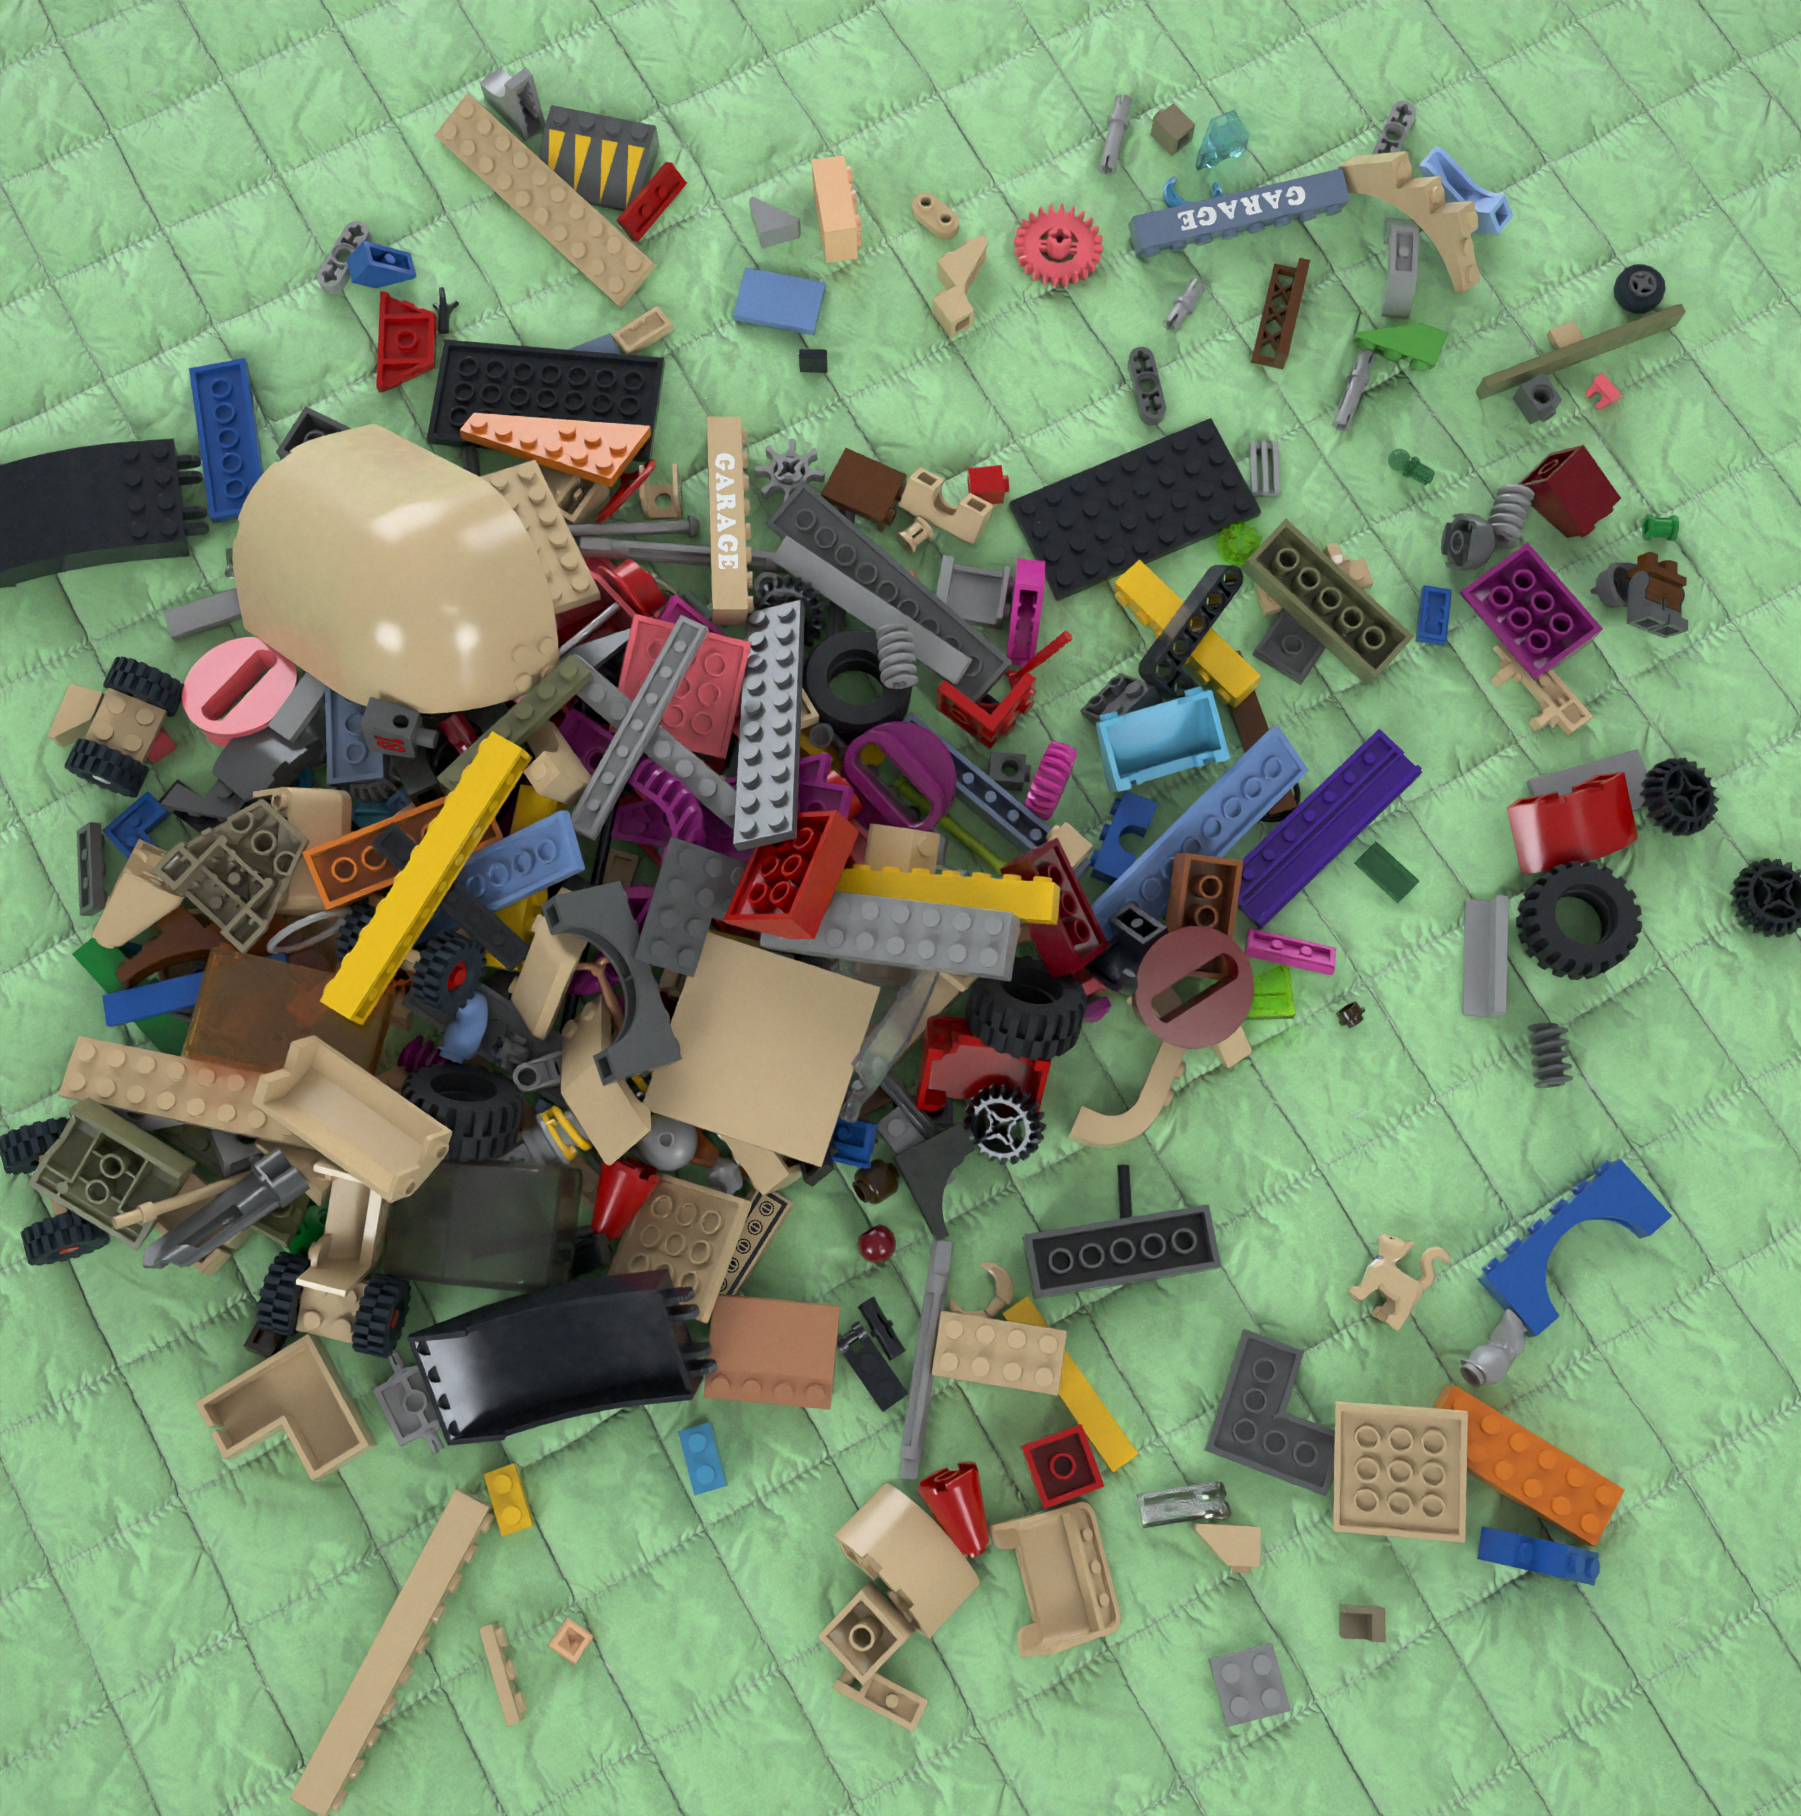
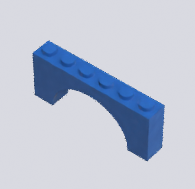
[1477,1158,1672,1337]

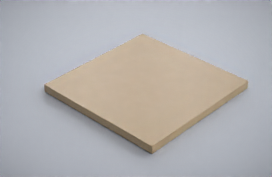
[643,932,881,1168]

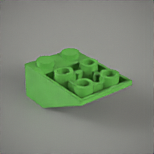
[1353,323,1448,372]

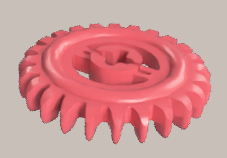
[1014,204,1103,287]

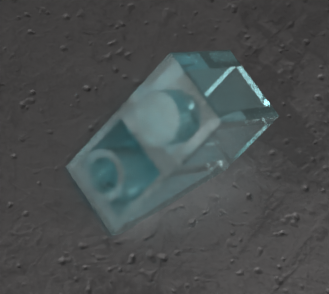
[1195,109,1249,171]

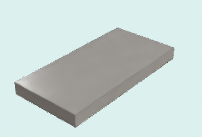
[1526,749,1647,811]

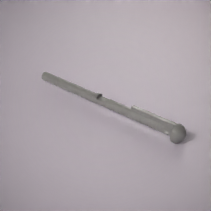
[567,515,700,538]

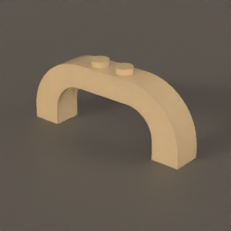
[1068,986,1186,1148]

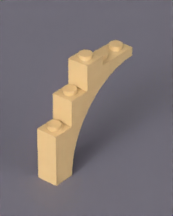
[1338,151,1480,293]

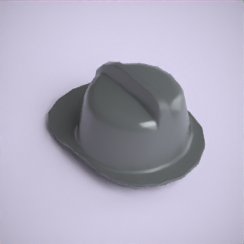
[1590,562,1637,608]

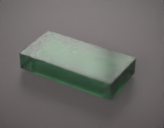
[1354,841,1419,903]

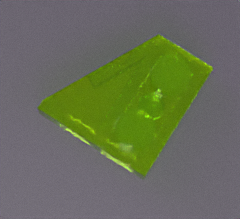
[1245,964,1296,1020]

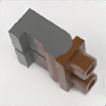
[1627,552,1688,638]

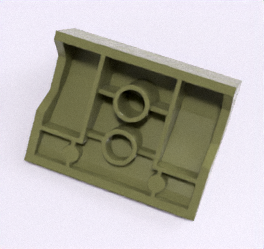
[28,1097,196,1250]

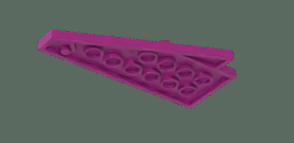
[611,753,854,863]

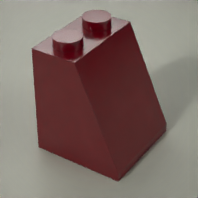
[1518,445,1621,538]

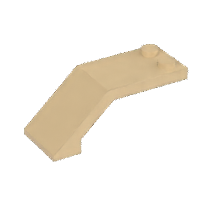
[561,994,651,1166]

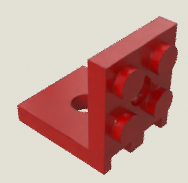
[936,672,1036,750]

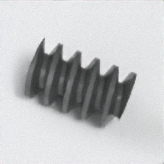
[1528,1023,1573,1088]

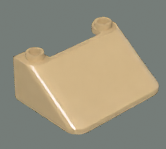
[989,1502,1121,1658]

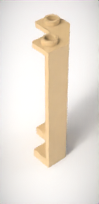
[252,1035,453,1203]

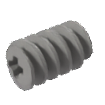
[1488,484,1535,549]
[876,622,918,689]

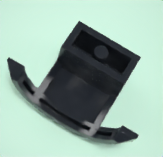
[1084,902,1169,995]

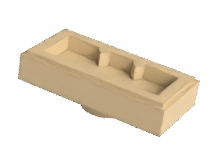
[612,305,674,355]

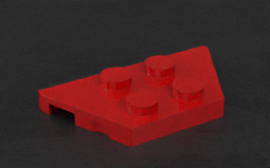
[376,291,437,393]

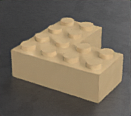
[195,1334,378,1481]

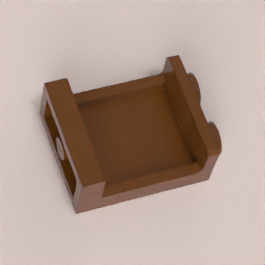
[821,448,907,532]

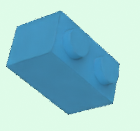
[678,1423,728,1495]

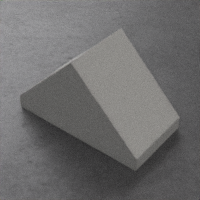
[749,197,801,248]

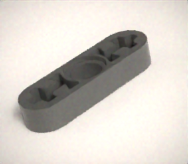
[1128,347,1166,425]

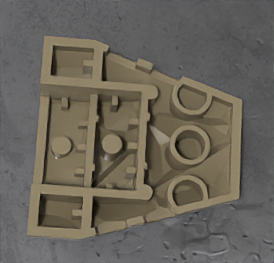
[152,799,310,954]

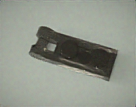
[1136,1481,1231,1528]

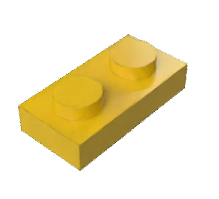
[483,1463,534,1537]

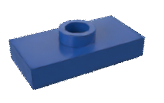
[1415,585,1452,646]

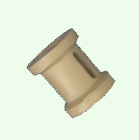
[896,516,934,554]

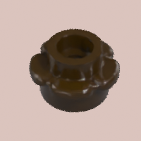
[1336,1001,1365,1028]

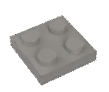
[1208,1643,1291,1727]

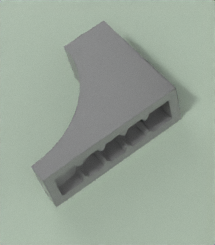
[480,67,545,141]

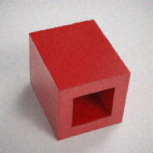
[967,465,1009,504]

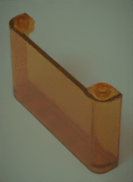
[181,942,398,1078]

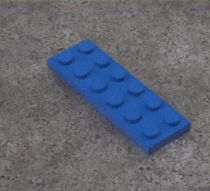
[189,358,264,524]

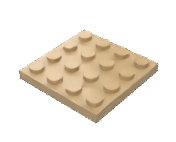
[607,1172,752,1324]
[1333,1401,1468,1543]

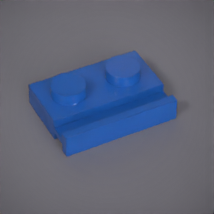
[832,1115,878,1169]

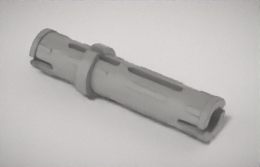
[1098,94,1132,175]
[1332,350,1376,431]

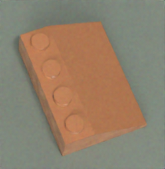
[704,1294,841,1410]

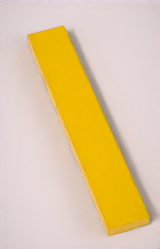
[1002,1296,1138,1473]

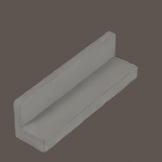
[1462,895,1508,1019]

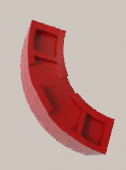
[1507,772,1638,874]

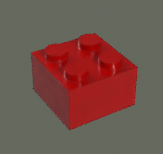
[1020,1424,1105,1509]

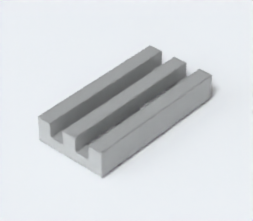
[1249,441,1280,497]

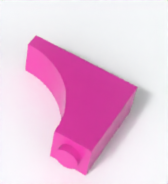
[1006,558,1045,666]

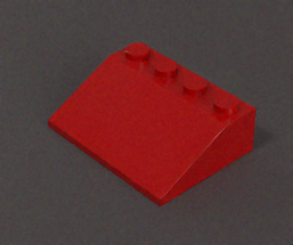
[723,810,859,939]

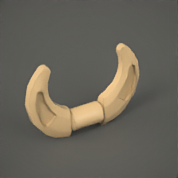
[949,1262,1013,1318]

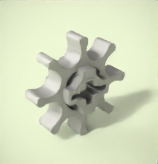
[754,438,825,503]

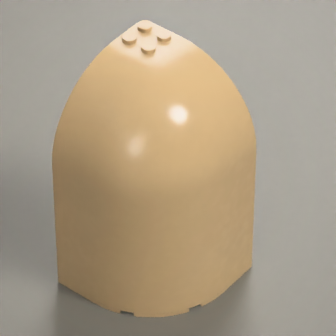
[232,423,560,713]

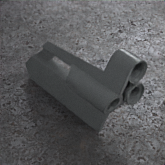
[143,1147,310,1269]

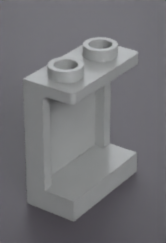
[936,555,1015,630]

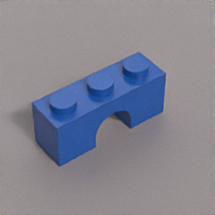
[1090,790,1158,885]

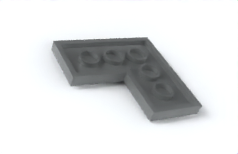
[634,837,762,977]
[1204,1329,1335,1496]

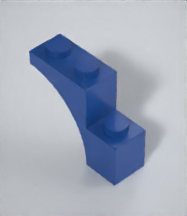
[1477,1526,1600,1586]

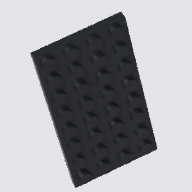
[427,339,665,462]
[1009,418,1261,601]

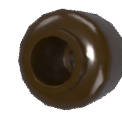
[852,1159,899,1205]

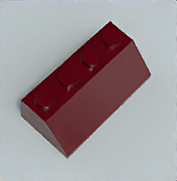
[1000,837,1109,979]

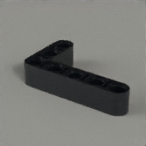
[1138,565,1244,702]

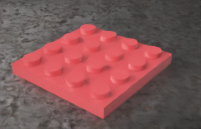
[608,614,751,759]

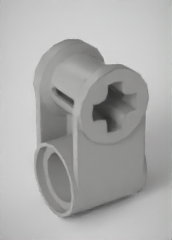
[513,1050,563,1093]

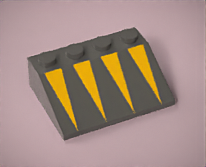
[540,105,660,211]

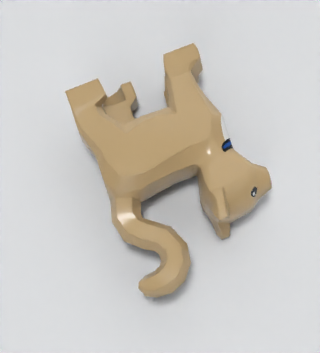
[1347,1233,1451,1331]

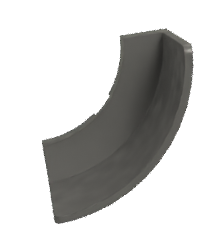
[212,708,327,800]

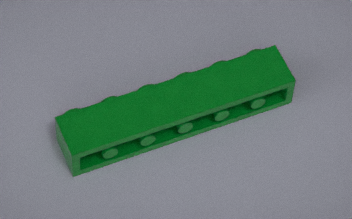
[72,937,230,1067]

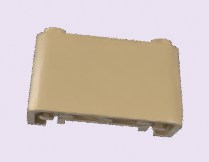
[91,839,185,949]

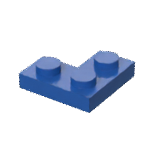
[102,791,170,859]

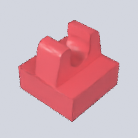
[1586,373,1623,410]

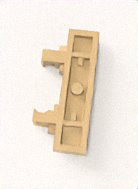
[1255,543,1374,616]
[1490,642,1593,736]

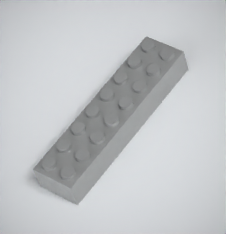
[760,891,1020,981]

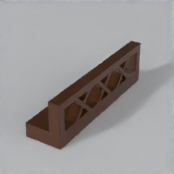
[1251,258,1310,370]

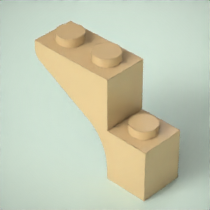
[932,234,987,338]

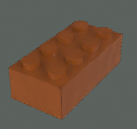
[1165,852,1244,980]

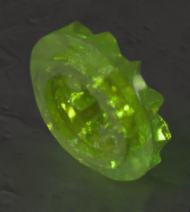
[1217,522,1262,566]

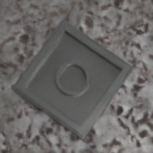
[1252,609,1326,685]

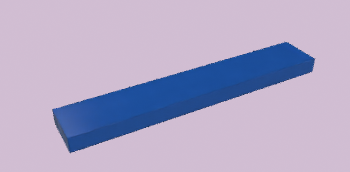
[102,952,293,1027]

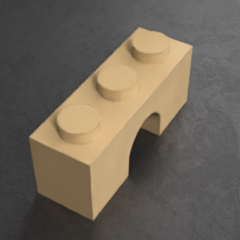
[899,467,994,544]

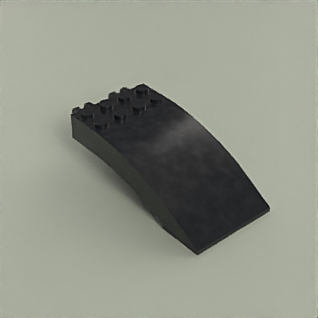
[0,438,209,588]
[407,1269,718,1446]

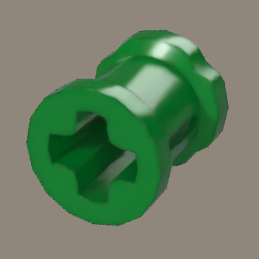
[1642,514,1679,541]

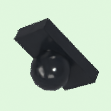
[560,1233,613,1281]

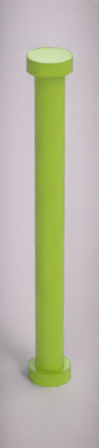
[894,776,1009,877]

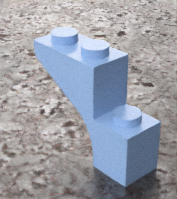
[1419,147,1513,235]

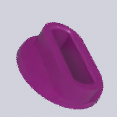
[840,721,957,831]

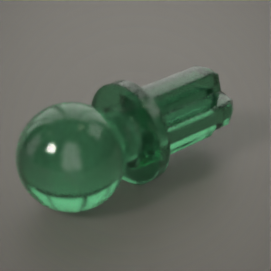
[1388,449,1435,485]

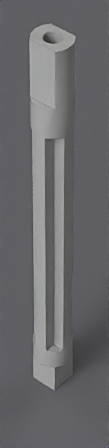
[579,537,788,572]
[898,1240,954,1480]

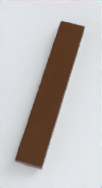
[1227,650,1297,818]

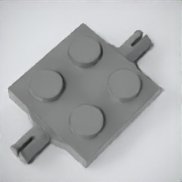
[373,1351,445,1454]

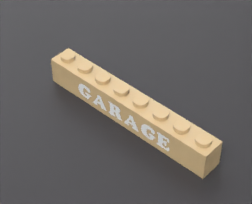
[707,417,753,625]

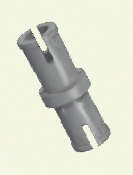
[1163,278,1205,333]

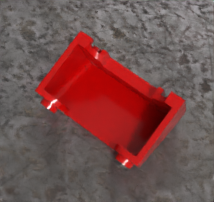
[916,1015,1051,1121]

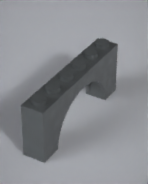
[541,881,682,1086]

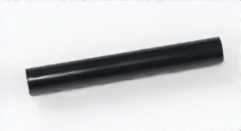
[1117,1165,1132,1219]

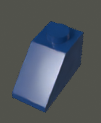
[346,241,416,288]

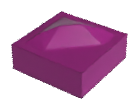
[1083,996,1111,1023]

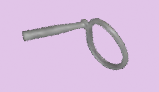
[267,904,353,954]

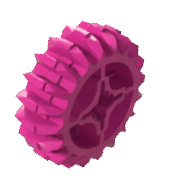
[1024,741,1077,820]

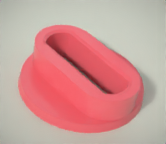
[182,637,298,747]

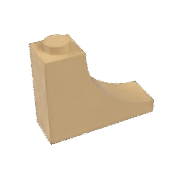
[523,720,592,807]

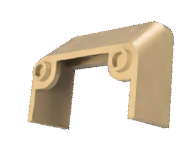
[253,787,352,916]
[508,887,588,1041]
[296,1156,391,1297]

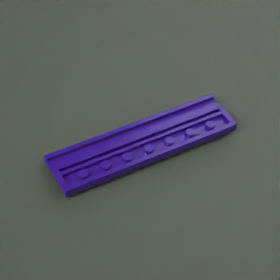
[1237,729,1423,930]

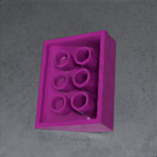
[1459,542,1603,680]

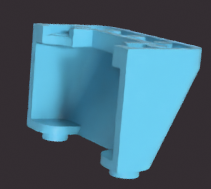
[1096,686,1230,792]

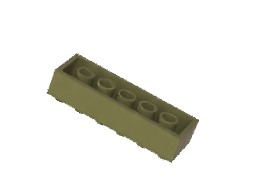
[1240,519,1414,685]

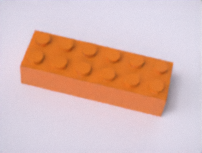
[302,796,504,910]
[1433,1385,1625,1547]

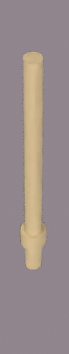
[112,1170,253,1229]

